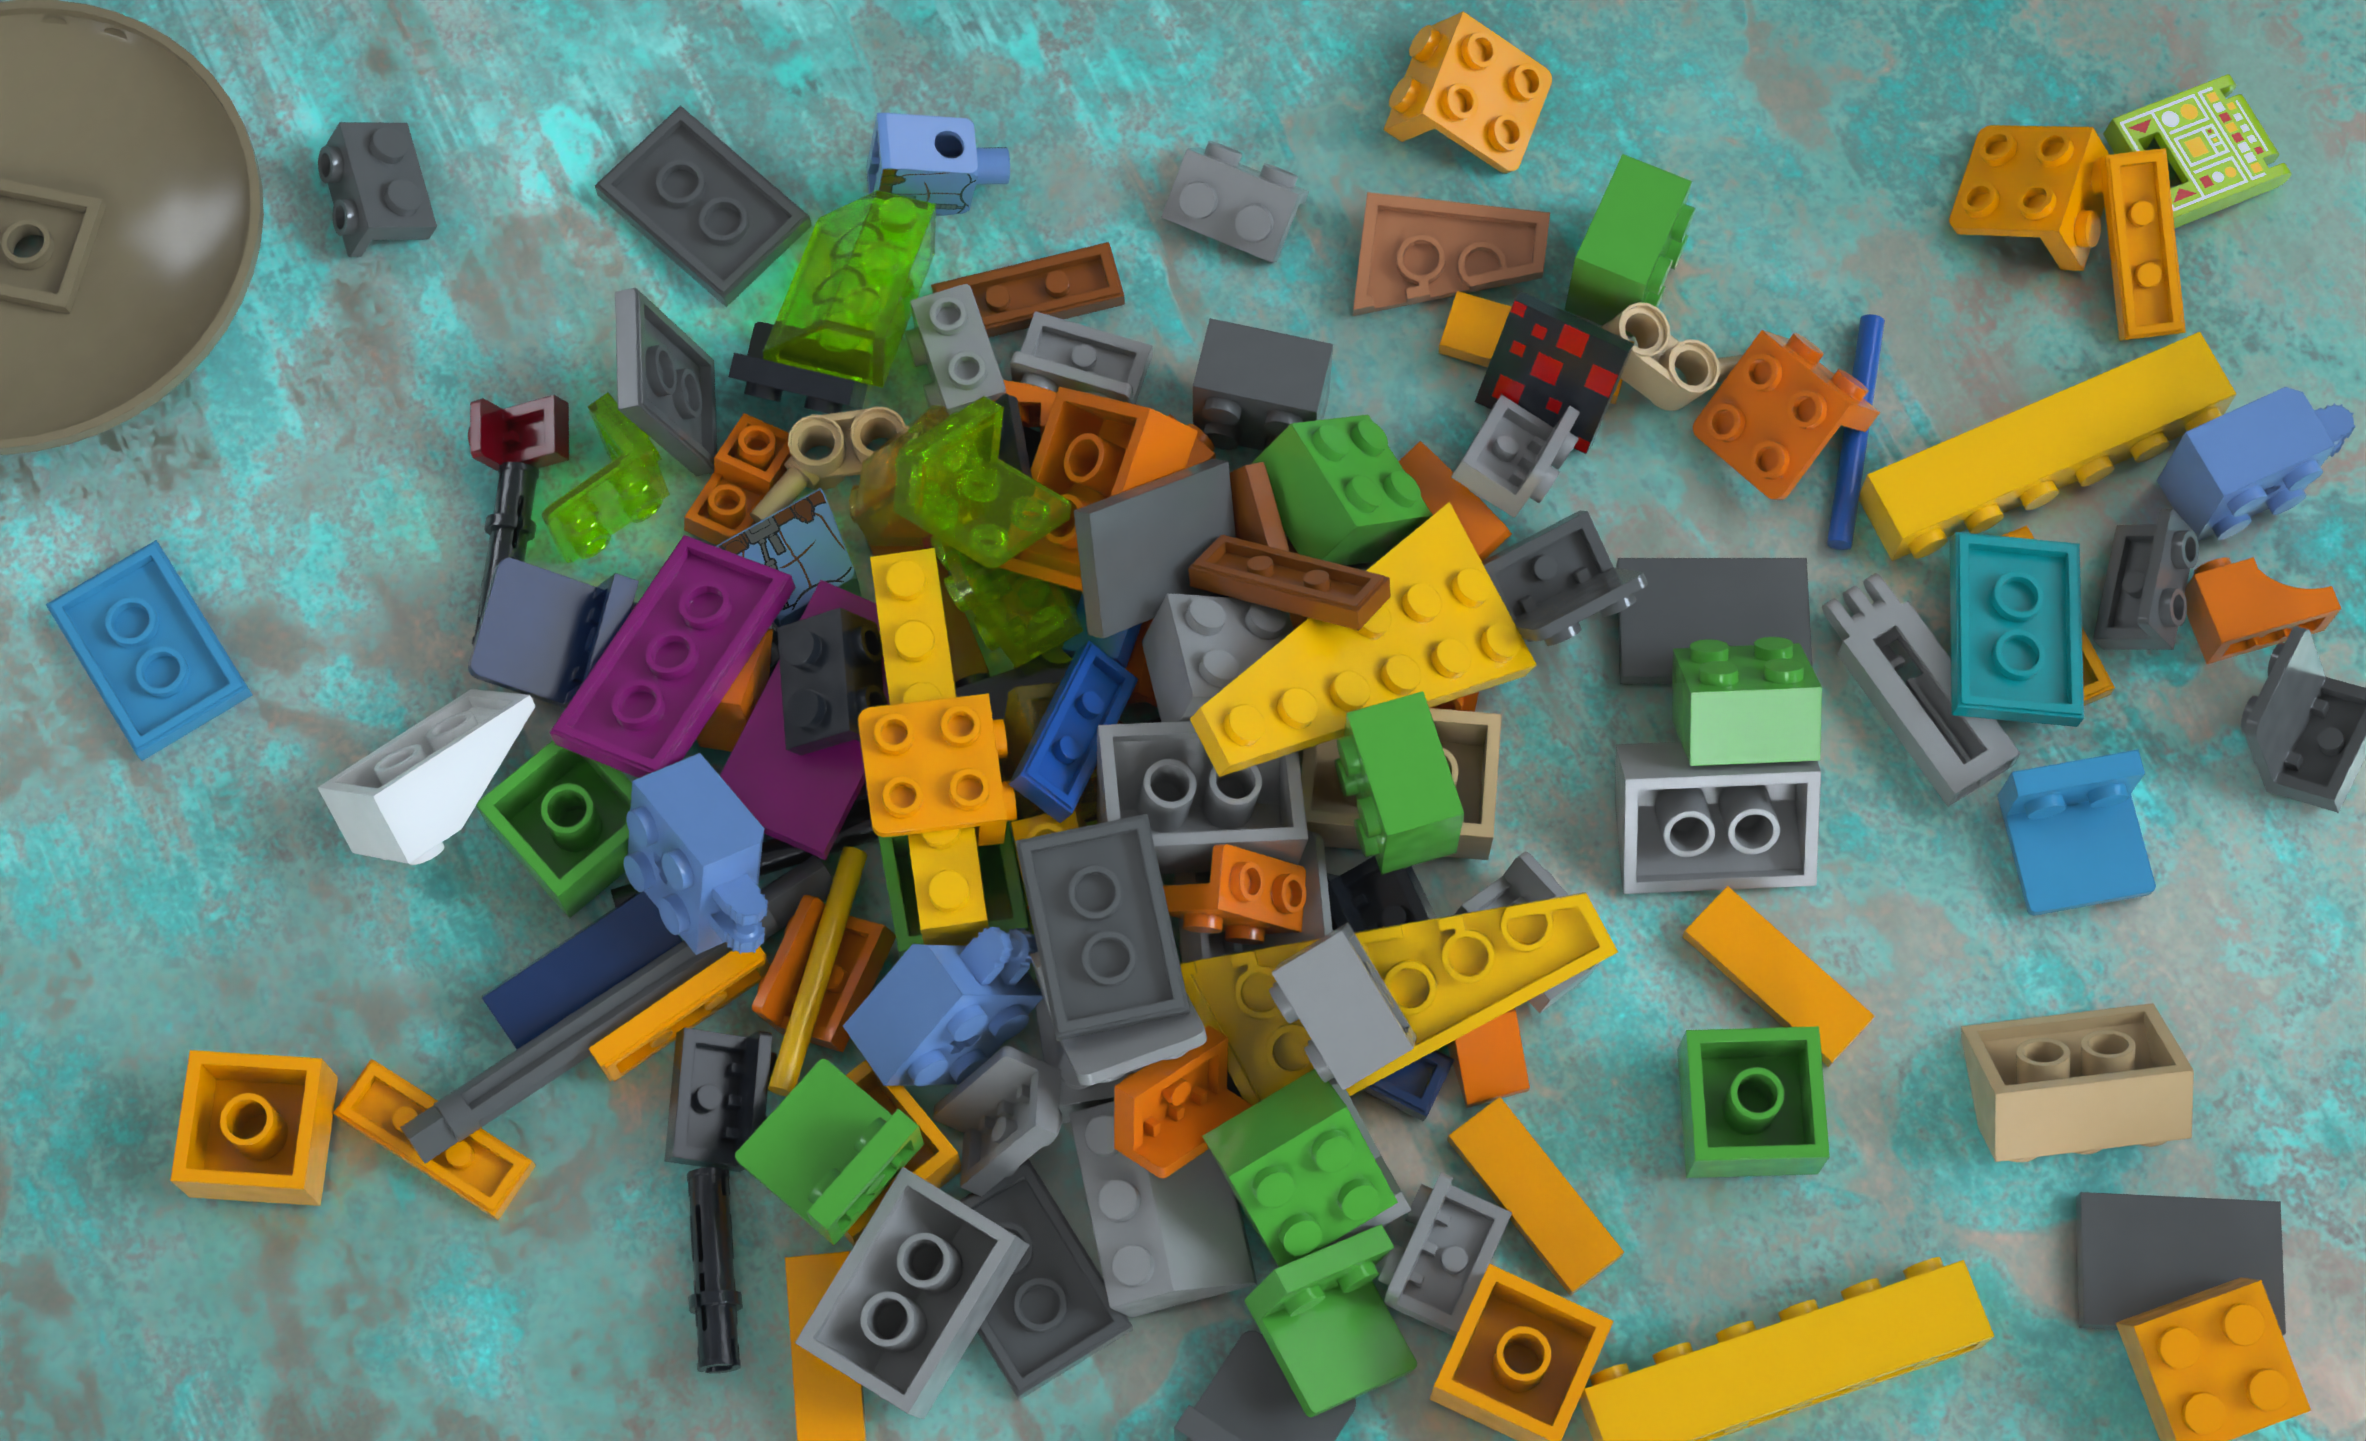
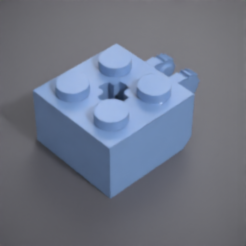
[2157,387,2356,541]
[624,753,768,955]
[843,927,1043,1087]

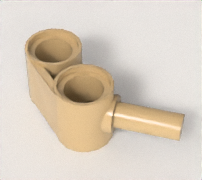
[1601,302,1743,411]
[750,406,911,523]

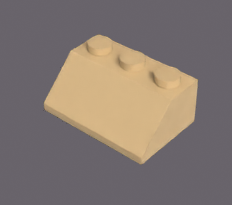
[1961,1003,2194,1162]

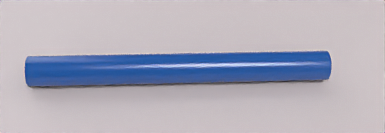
[1827,314,1885,550]

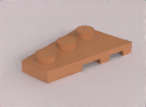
[1353,192,1550,316]

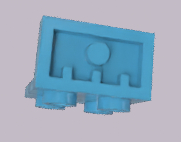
[1997,749,2156,916]

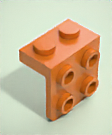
[1693,330,1880,500]

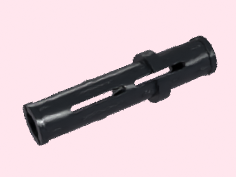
[472,462,540,645]
[687,1167,743,1374]

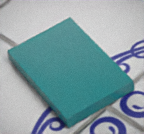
[1950,532,2084,727]

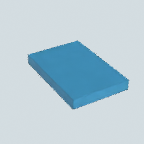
[46,540,253,761]

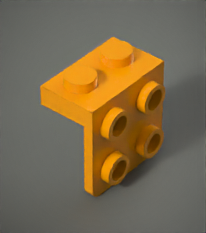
[1383,11,1552,174]
[1949,125,2109,271]
[858,693,1017,846]

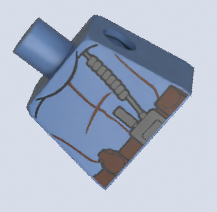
[866,113,1010,222]
[716,488,862,627]

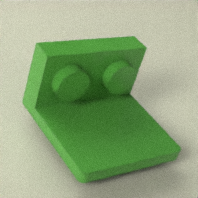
[735,1059,924,1245]
[1244,1224,1417,1417]

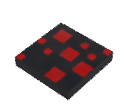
[1475,291,1634,454]

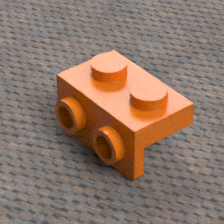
[1163,844,1306,945]
[752,894,896,1052]
[1114,1025,1253,1178]

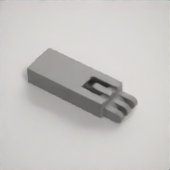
[1822,573,2021,807]

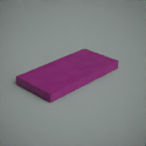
[549,535,796,778]
[720,580,890,860]

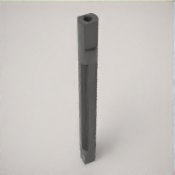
[400,855,833,1163]

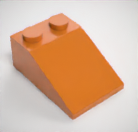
[998,386,1198,592]

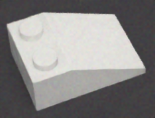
[317,689,536,865]

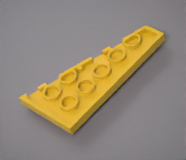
[1190,502,1537,777]
[1180,892,1618,1105]

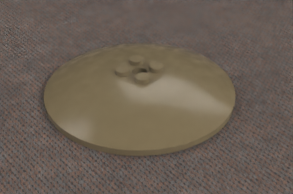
[0,0,264,455]

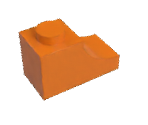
[2185,557,2341,664]

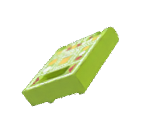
[2103,74,2292,228]

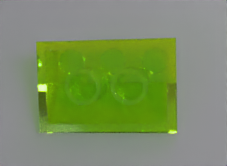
[763,190,936,388]

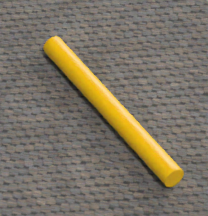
[768,847,868,1097]

